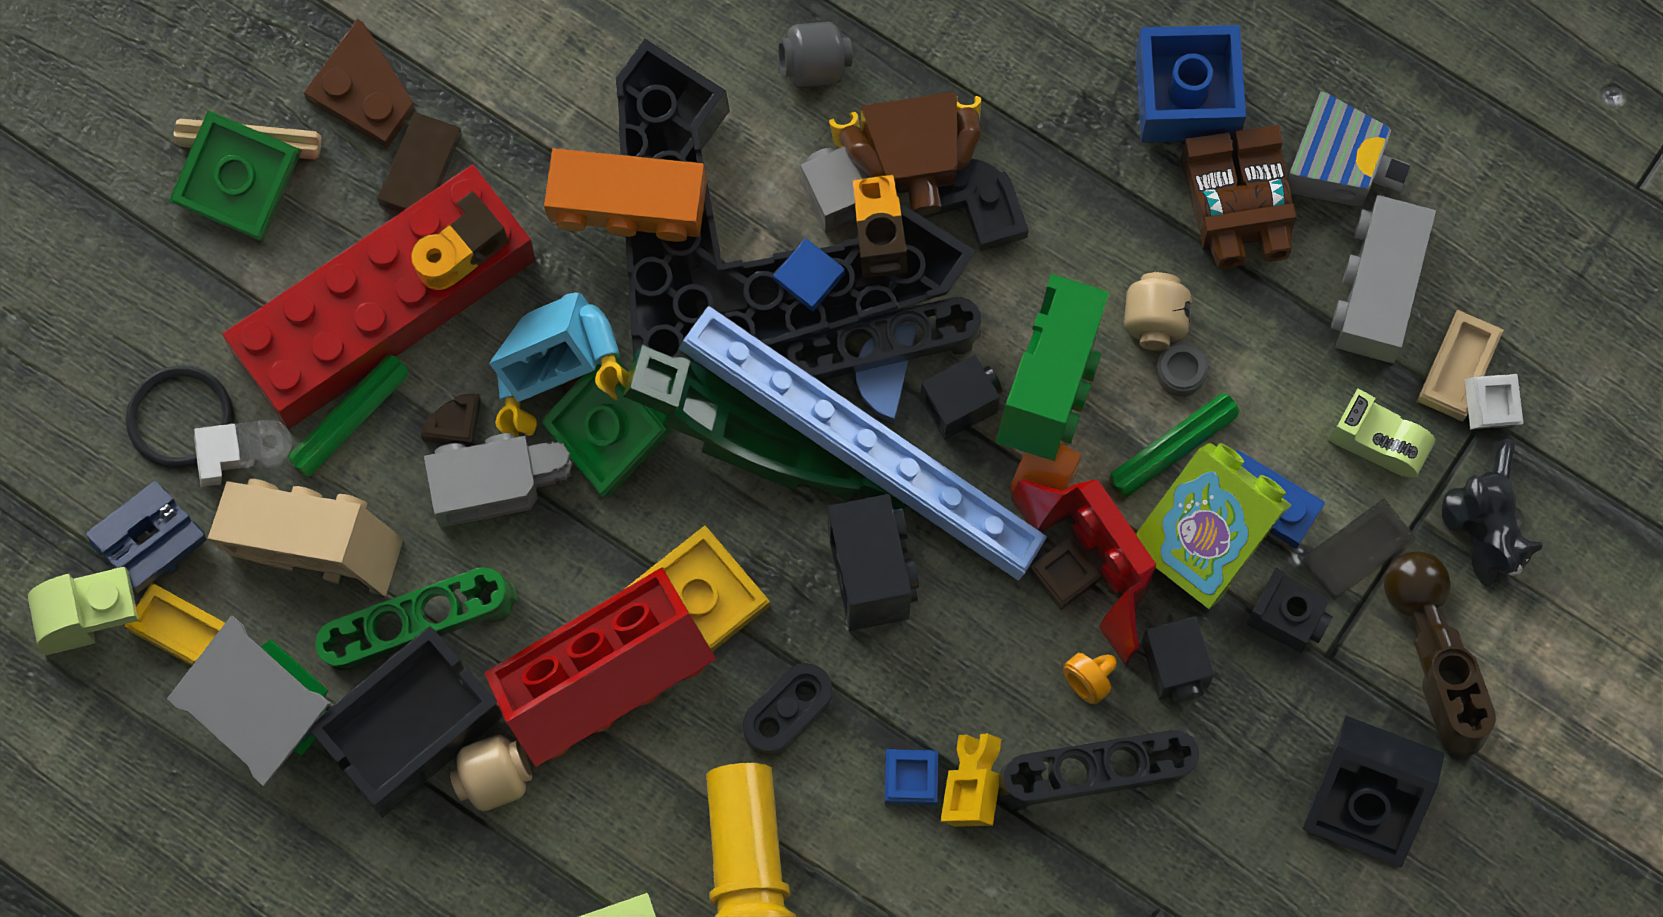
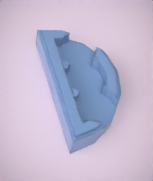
[856,325,917,424]

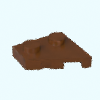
[304,19,415,148]

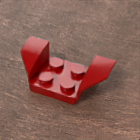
[1011,479,1156,665]

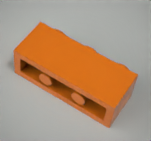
[544,148,707,242]

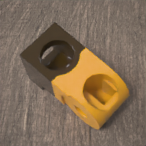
[853,175,908,279]
[412,190,509,290]

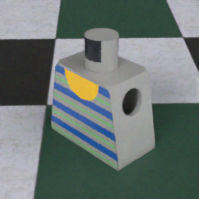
[1287,91,1411,207]

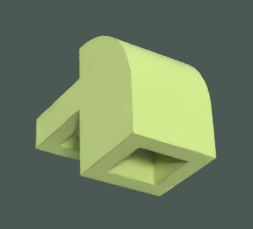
[28,567,139,656]

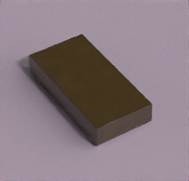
[377,112,462,212]

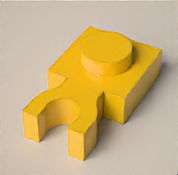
[941,733,1002,827]

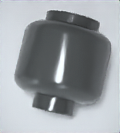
[778,22,853,88]

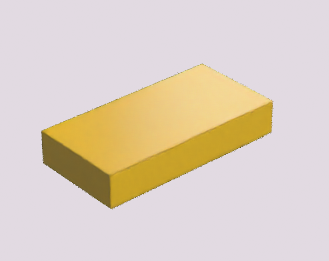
[124,583,225,666]

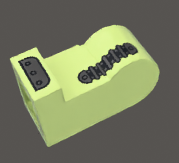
[1329,388,1435,478]

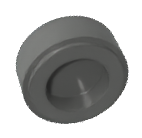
[1156,343,1208,396]

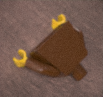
[829,91,981,216]

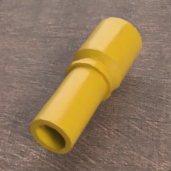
[706,763,796,917]

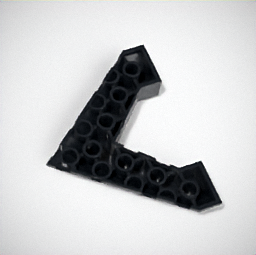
[616,38,976,367]

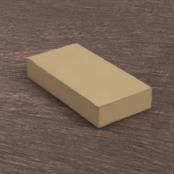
[1416,310,1504,422]

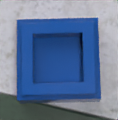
[773,238,845,311]
[884,749,938,806]

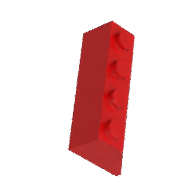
[484,567,717,767]

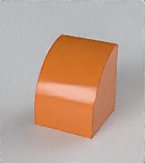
[1009,444,1082,493]

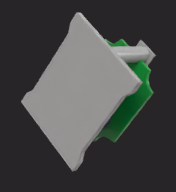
[167,616,330,786]

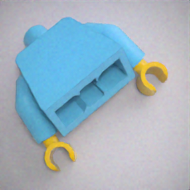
[489,292,629,438]

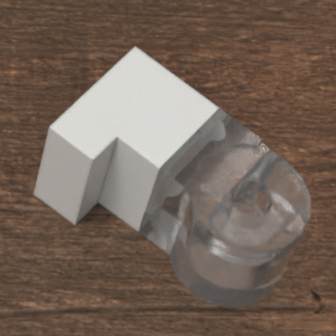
[194,420,292,487]

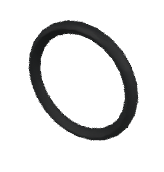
[126,365,233,468]

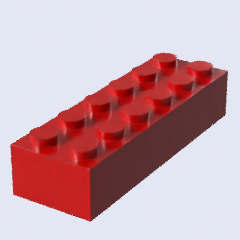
[222,164,536,430]

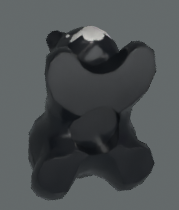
[1442,439,1543,586]

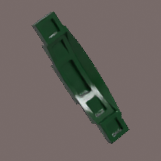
[623,345,908,509]

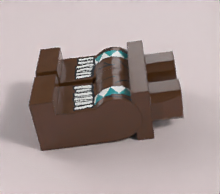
[1181,125,1296,270]

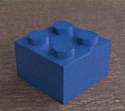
[1135,25,1246,143]

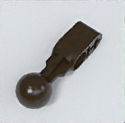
[1384,551,1496,756]

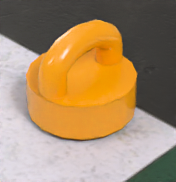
[1062,652,1117,704]

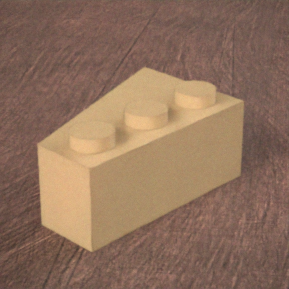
[208,479,404,597]

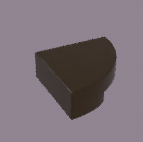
[421,394,481,447]

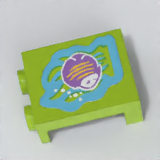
[1136,443,1292,609]

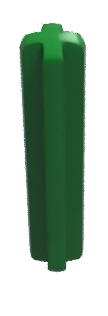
[288,354,409,477]
[1109,393,1240,498]

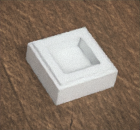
[1464,374,1523,430]

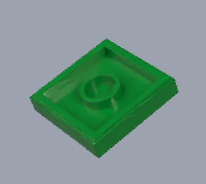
[168,110,302,242]
[540,359,674,497]

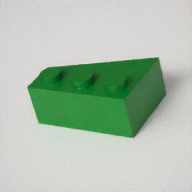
[995,274,1110,461]

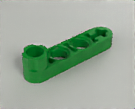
[315,567,518,670]

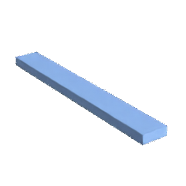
[679,306,1047,581]

